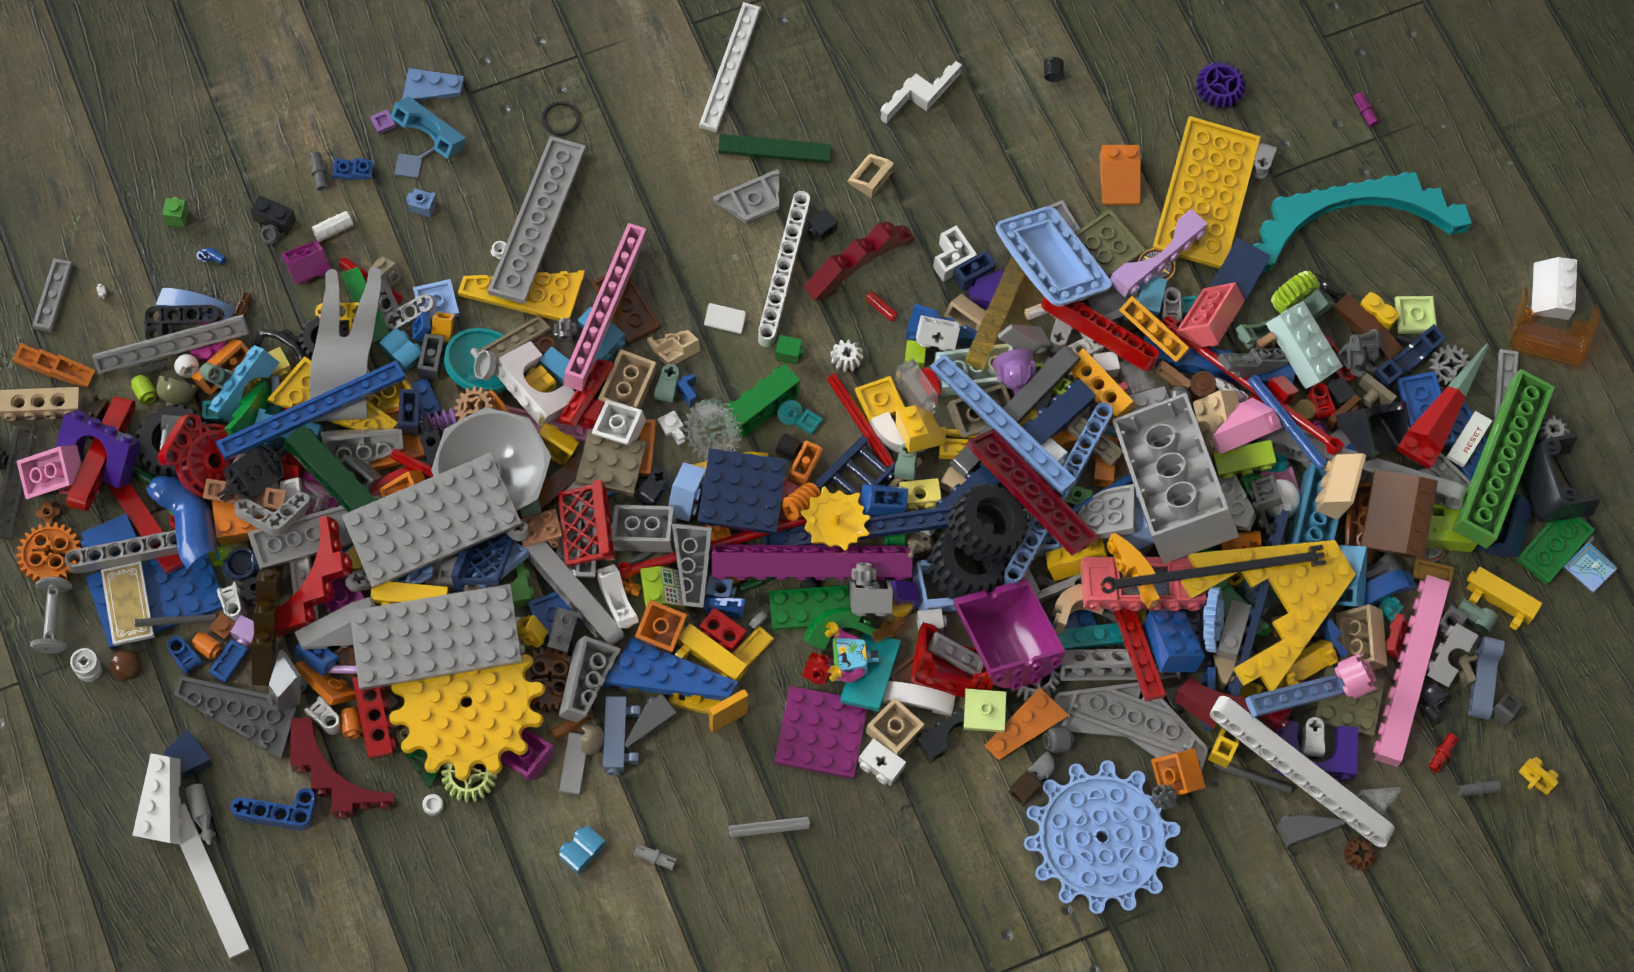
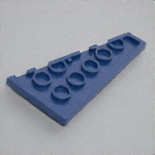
[603,638,738,701]

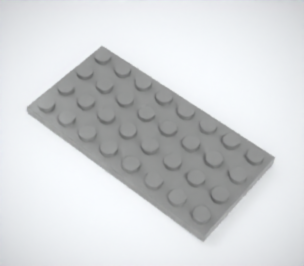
[342,453,522,589]
[349,584,522,690]

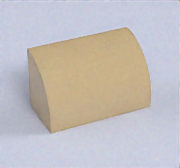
[944,294,992,332]

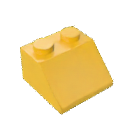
[895,405,946,453]
[539,422,579,466]

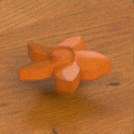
[622,578,642,596]

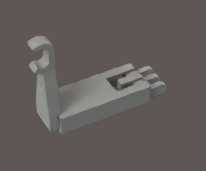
[1006,549,1081,604]

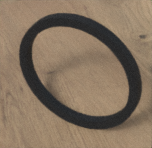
[542,101,579,136]

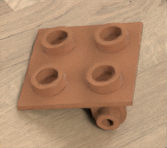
[520,509,562,548]

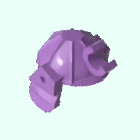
[992,349,1036,396]

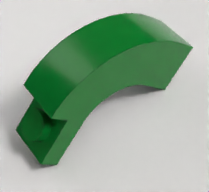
[803,607,877,651]

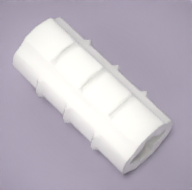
[312,211,353,242]

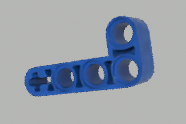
[230,788,317,831]

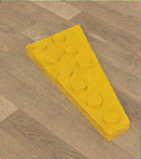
[458,270,585,321]
[267,356,398,430]

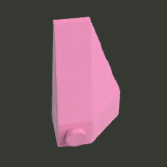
[1212,398,1282,455]

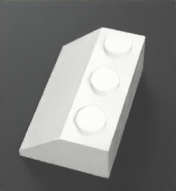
[1531,257,1577,320]

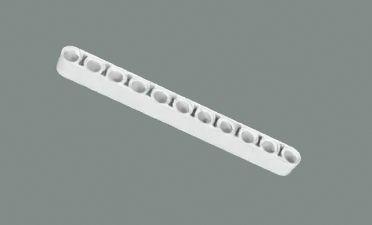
[1210,696,1394,847]

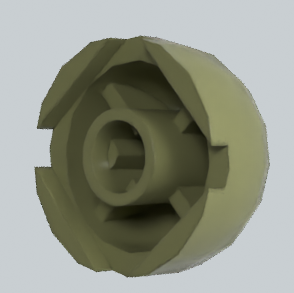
[156,375,197,408]

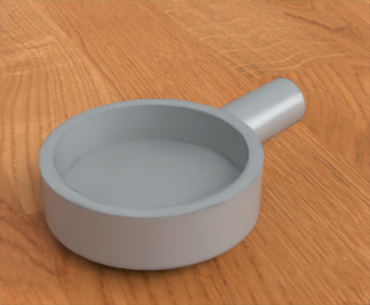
[470,348,497,380]

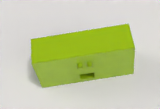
[1426,504,1477,552]

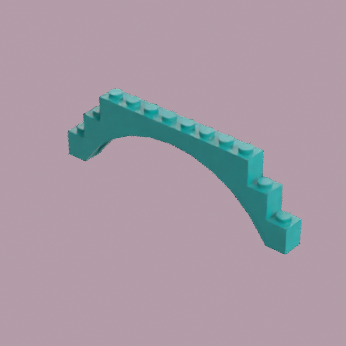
[1252,172,1472,273]

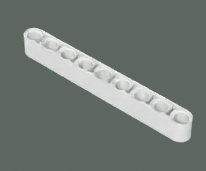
[758,191,810,347]

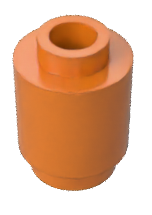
[191,632,223,660]
[340,707,363,739]

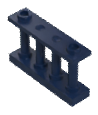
[813,435,896,505]

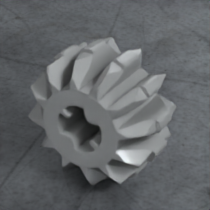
[1537,415,1569,441]

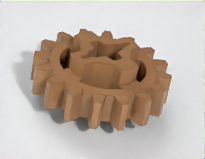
[453,386,496,421]

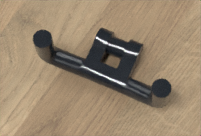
[252,329,305,368]

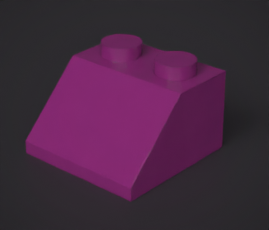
[281,240,331,284]

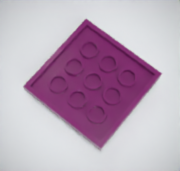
[774,686,867,779]

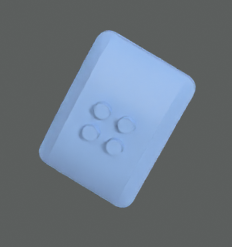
[996,206,1112,306]

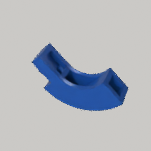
[1358,569,1418,607]

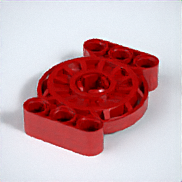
[158,414,236,498]

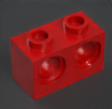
[700,607,746,653]

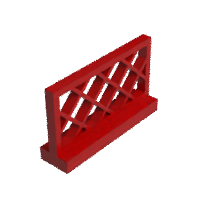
[558,479,615,567]

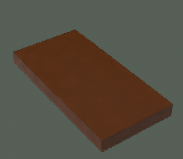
[591,275,661,345]

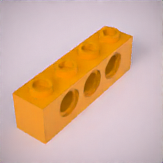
[1119,296,1191,363]
[1069,348,1138,419]

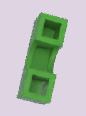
[504,543,535,608]

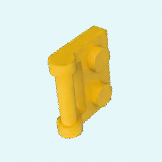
[939,427,978,459]

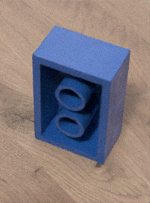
[1141,611,1205,672]

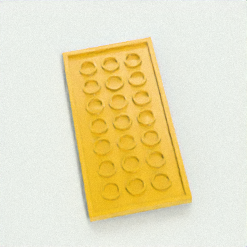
[1152,116,1261,269]

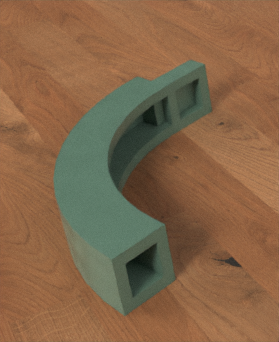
[1236,289,1336,349]

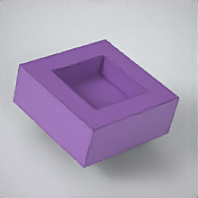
[370,110,396,135]

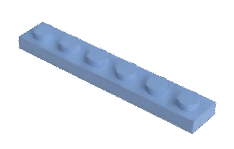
[1245,674,1346,718]

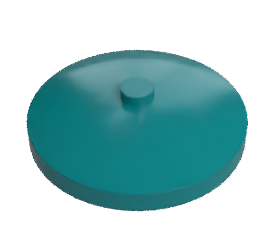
[444,328,507,393]

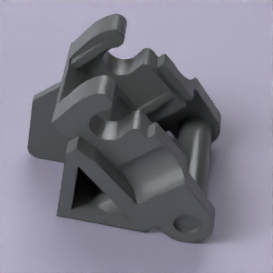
[1337,329,1381,376]

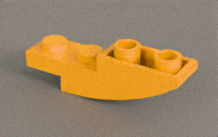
[1107,533,1160,609]

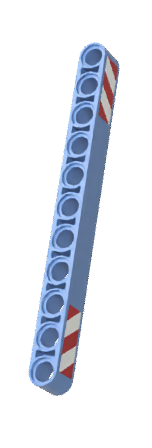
[1004,402,1113,584]

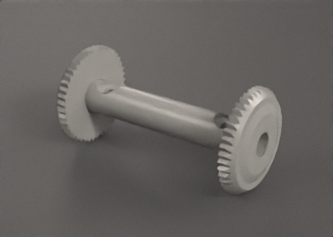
[30,577,72,654]

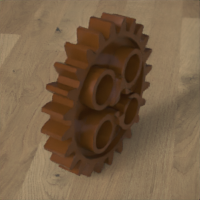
[525,647,572,712]

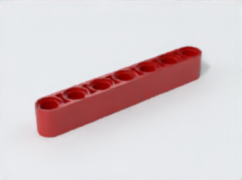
[1041,296,1159,371]
[66,396,136,511]

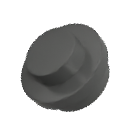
[260,225,280,244]

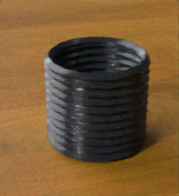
[1044,57,1064,82]
[775,433,802,460]

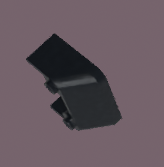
[1521,434,1601,523]

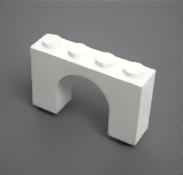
[494,341,575,427]

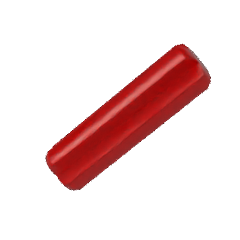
[865,291,898,322]

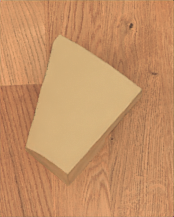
[647,330,701,365]

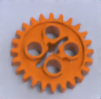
[16,522,82,583]

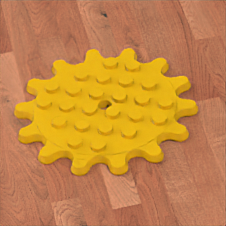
[389,654,545,781]

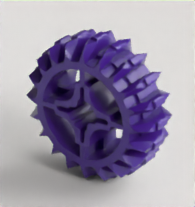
[1196,61,1246,110]

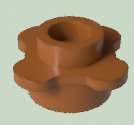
[35,502,60,524]

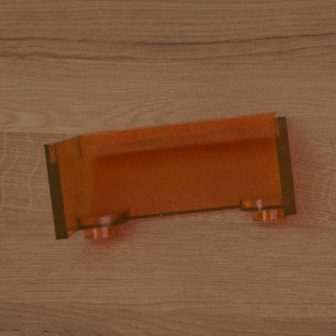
[1510,287,1601,366]

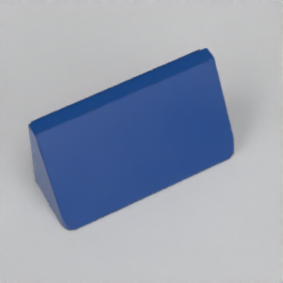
[296,644,339,676]

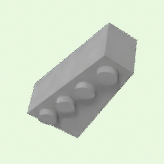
[559,636,621,723]

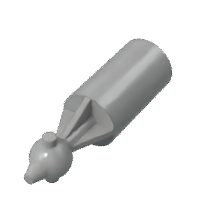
[185,784,215,845]

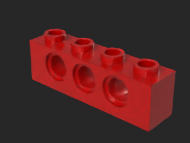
[352,677,397,760]

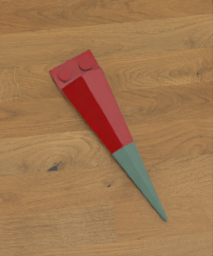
[1396,343,1489,470]

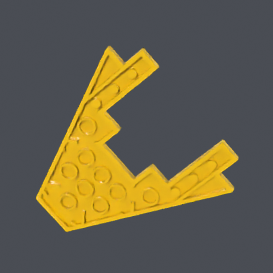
[1181,540,1356,691]

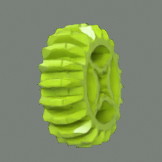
[1271,271,1320,314]

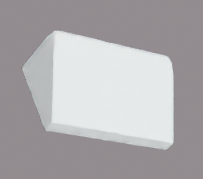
[704,303,746,334]

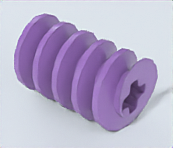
[418,408,459,435]

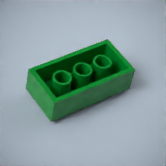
[725,364,800,440]

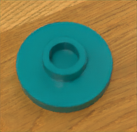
[777,399,803,425]

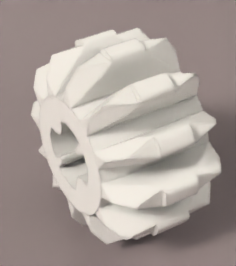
[830,339,863,373]

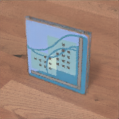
[1563,541,1618,594]

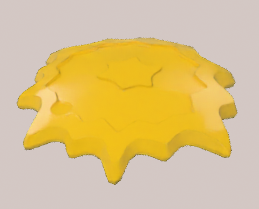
[800,486,870,551]

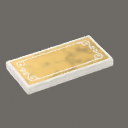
[101,561,155,646]

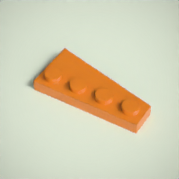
[984,687,1069,760]

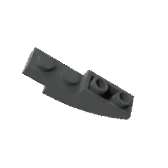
[1217,348,1289,378]

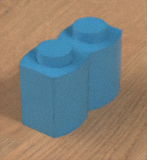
[379,328,422,373]
[559,825,606,874]

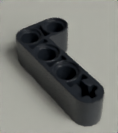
[145,305,224,340]

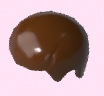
[109,650,141,682]

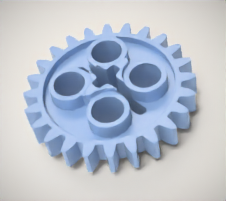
[1203,587,1224,653]

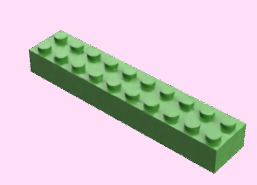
[1452,369,1555,549]

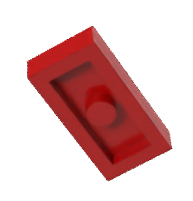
[1385,614,1408,659]

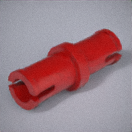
[1428,733,1459,773]

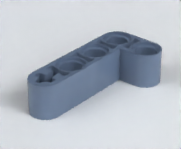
[1468,637,1505,720]

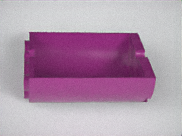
[953,579,1066,690]

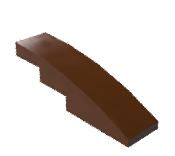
[1333,294,1403,361]

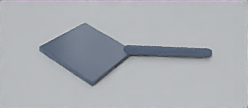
[395,148,435,178]

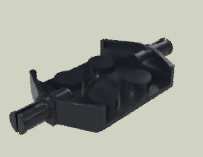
[217,444,290,501]

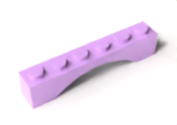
[1110,209,1207,298]

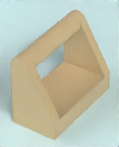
[847,154,894,198]

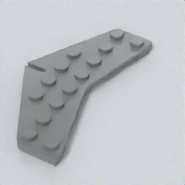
[1050,682,1208,771]

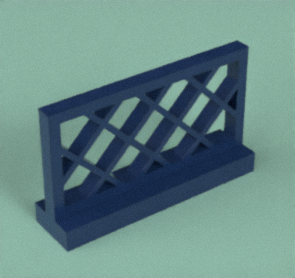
[450,530,517,590]

